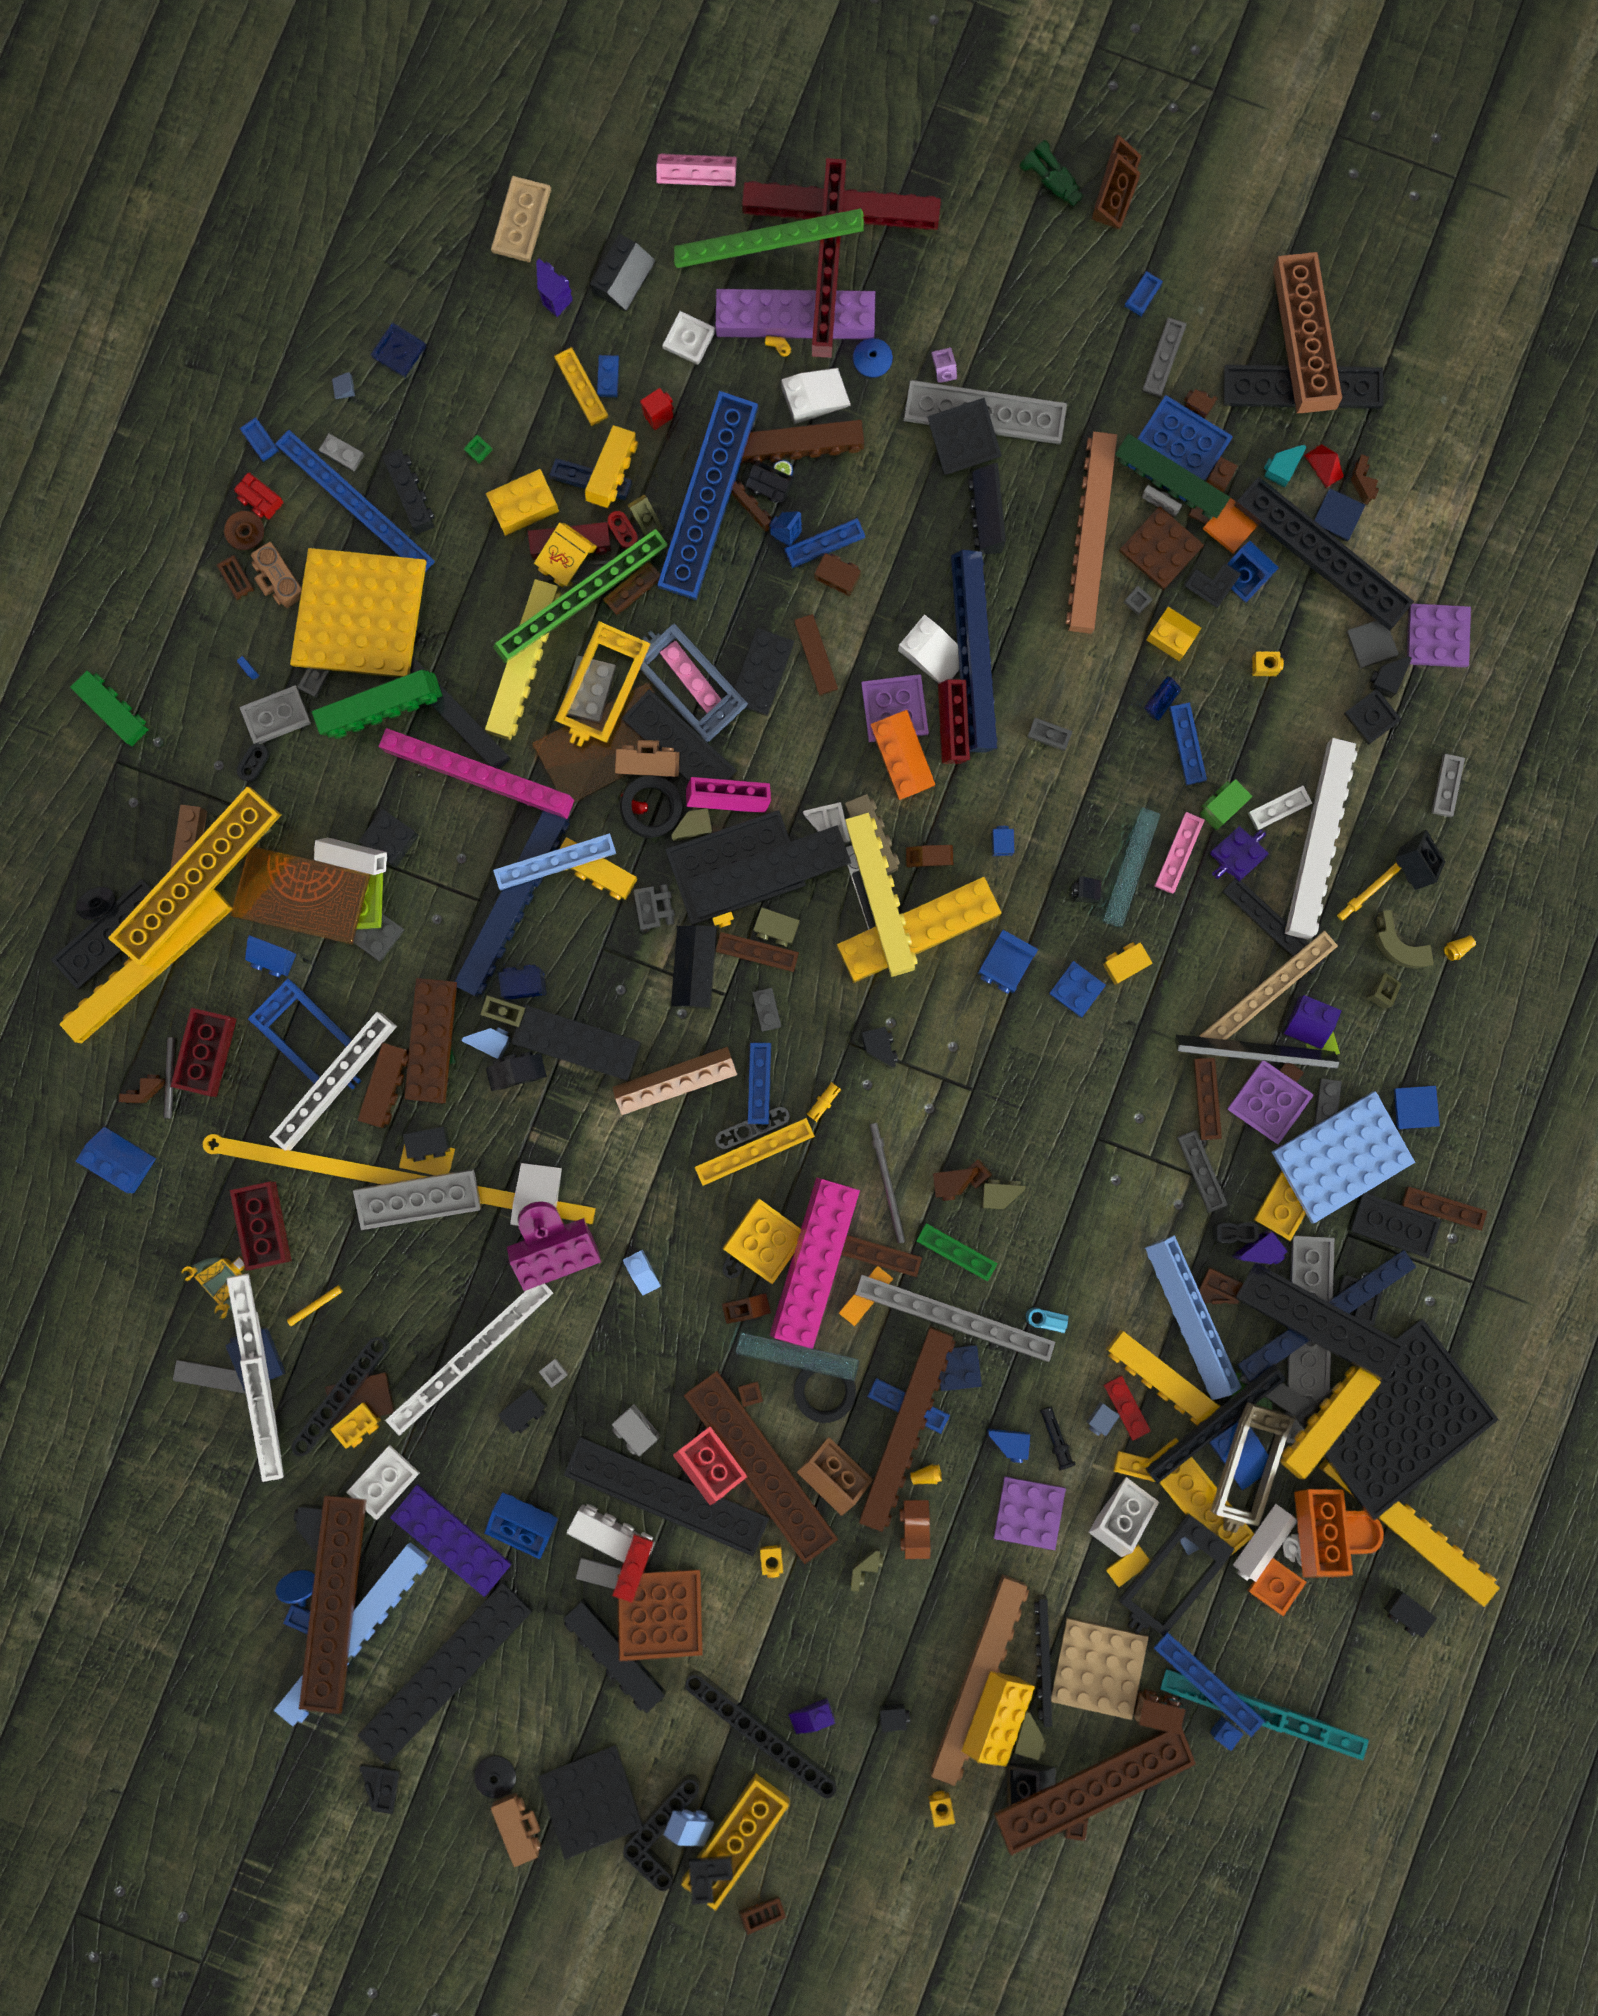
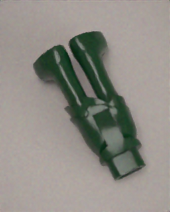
[1019,140,1084,207]

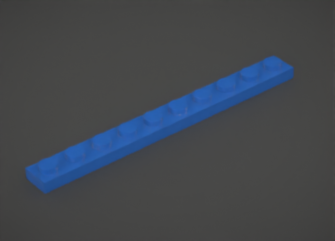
[276,430,435,572]

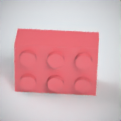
[673,1427,747,1505]

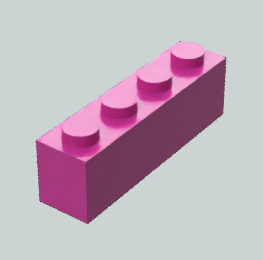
[686,777,771,813]

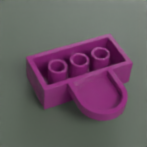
[507,1201,601,1291]

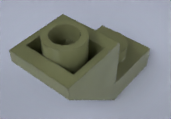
[850,1548,884,1592]

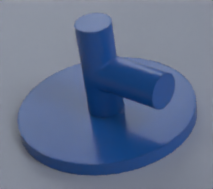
[276,1570,315,1607]

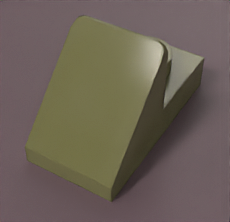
[628,495,663,536]

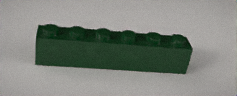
[1115,433,1231,520]

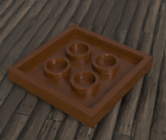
[1119,506,1204,590]

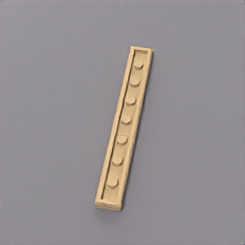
[1199,931,1338,1040]

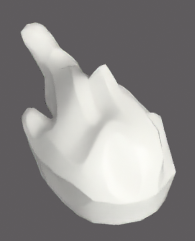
[1283,1534,1302,1567]

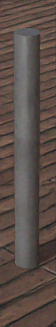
[164,1037,176,1119]

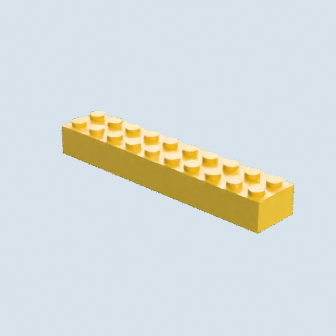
[108,786,281,966]

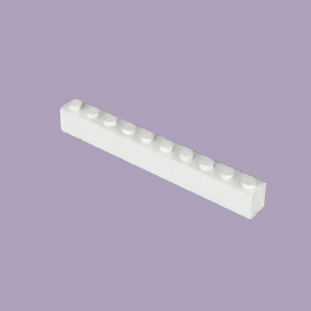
[1285,738,1357,940]

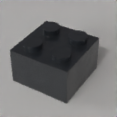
[359,809,419,868]

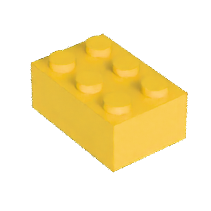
[486,469,559,536]

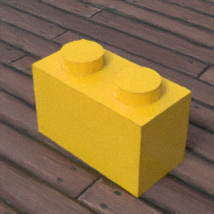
[1103,942,1153,985]

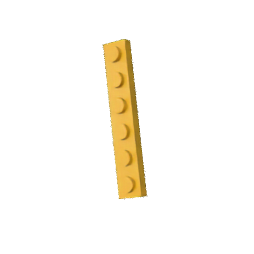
[695,1118,815,1186]

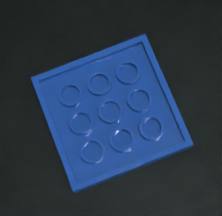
[1128,395,1233,501]

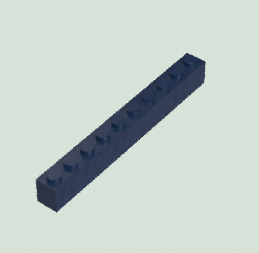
[951,550,997,753]
[455,810,570,998]

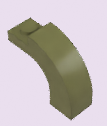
[1374,910,1434,968]

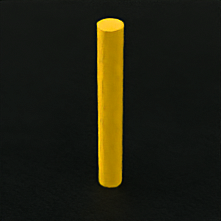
[287,1285,343,1326]

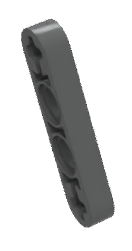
[715,1107,790,1149]

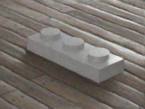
[1431,754,1465,818]

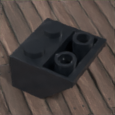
[861,1026,899,1069]

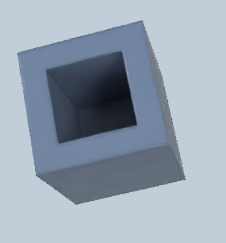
[1086,1402,1120,1436]

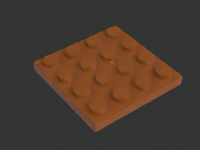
[617,1569,702,1661]

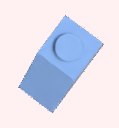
[462,1027,512,1060]
[623,1250,661,1295]

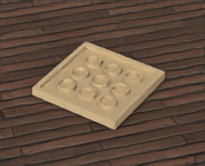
[1051,1617,1148,1720]

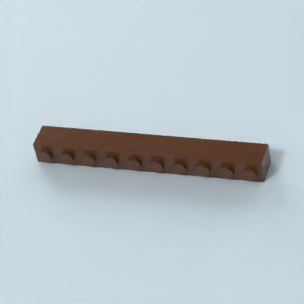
[859,1326,956,1532]

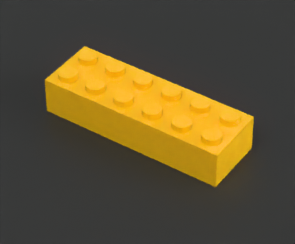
[681,1774,790,1911]

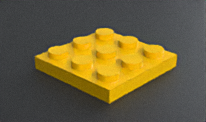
[722,1198,801,1284]

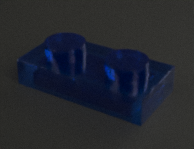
[1144,676,1182,721]

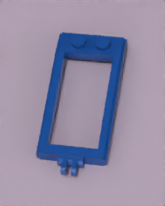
[248,978,361,1089]

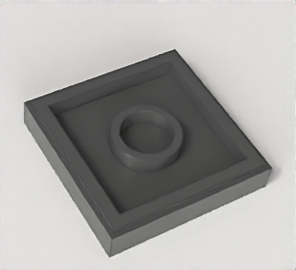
[1346,620,1399,669]

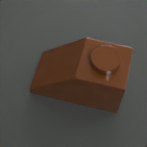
[933,1168,978,1201]
[722,1293,771,1324]

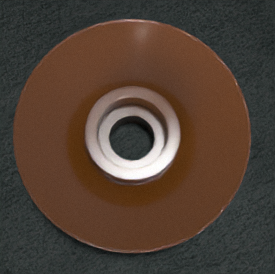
[224,511,264,550]

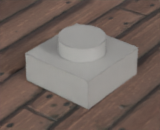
[539,1359,568,1388]

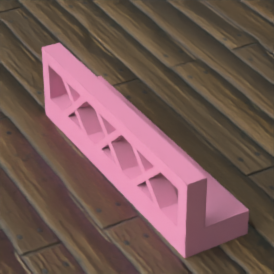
[657,154,737,186]

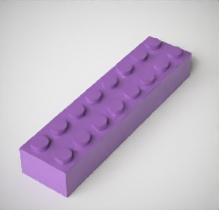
[716,289,875,339]

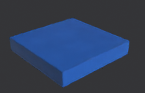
[1394,1086,1440,1129]

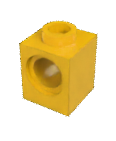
[1252,652,1284,676]
[760,1544,783,1578]
[929,1791,955,1827]

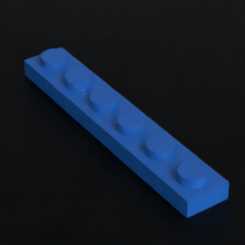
[1154,1632,1265,1737]

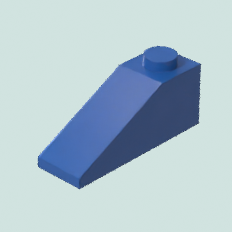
[770,511,802,547]

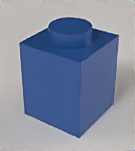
[992,826,1014,856]
[1210,1716,1243,1751]

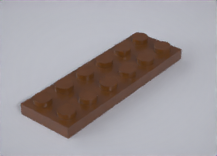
[405,978,457,1103]

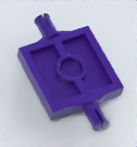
[1210,826,1269,881]

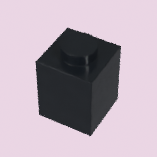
[879,1704,910,1732]

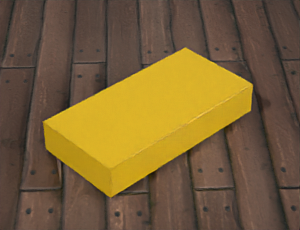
[1105,1545,1150,1587]

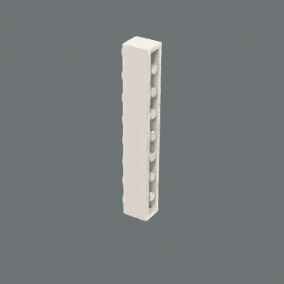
[270,1012,397,1150]

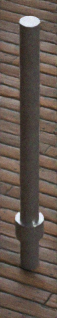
[869,1123,905,1244]

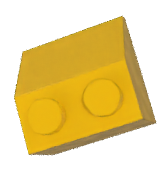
[1146,607,1202,662]

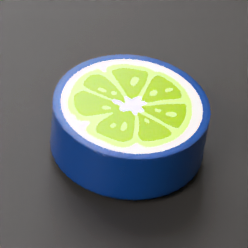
[773,460,793,476]

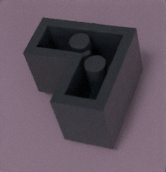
[486,1052,547,1091]

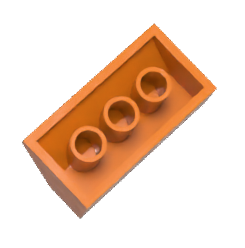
[869,710,936,800]

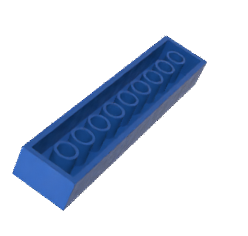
[658,391,758,601]

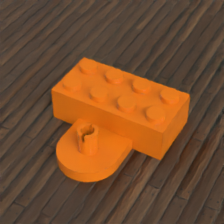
[1294,1489,1384,1577]

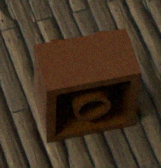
[1133,1688,1185,1735]

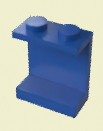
[978,930,1038,994]

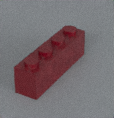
[528,522,612,560]
[938,679,970,764]

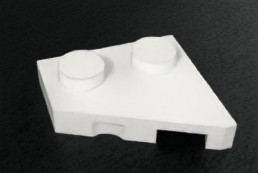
[803,802,850,843]

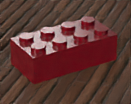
[171,1008,237,1097]
[230,1182,292,1271]

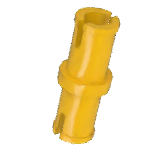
[807,1082,841,1122]

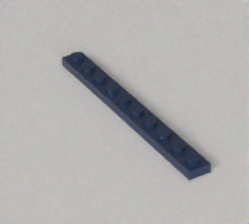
[1237,1250,1416,1382]

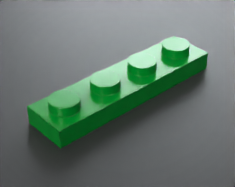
[916,1223,998,1281]

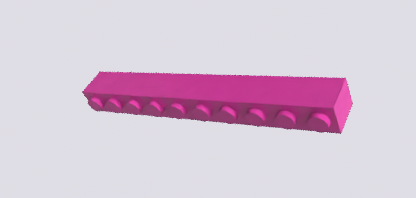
[379,728,575,819]

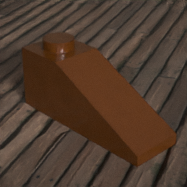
[1188,457,1238,525]

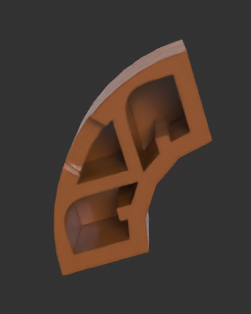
[900,1500,930,1559]

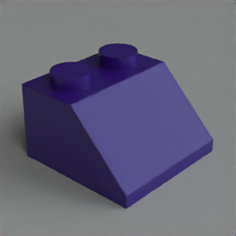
[1284,995,1342,1049]
[1232,1231,1288,1265]

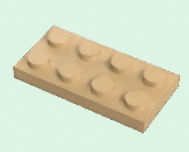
[491,176,551,262]

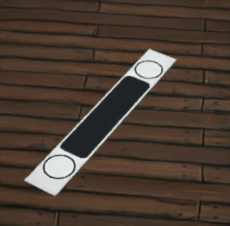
[846,846,876,930]

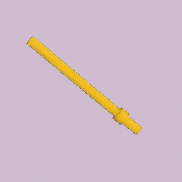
[1337,863,1402,921]

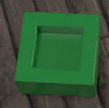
[464,435,492,464]

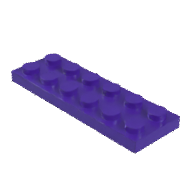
[390,1485,512,1597]

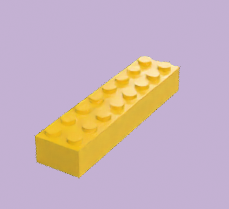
[837,877,1001,983]

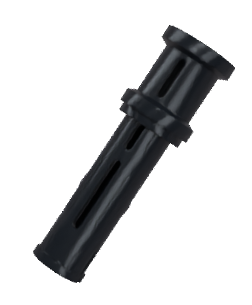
[1040,1406,1076,1471]

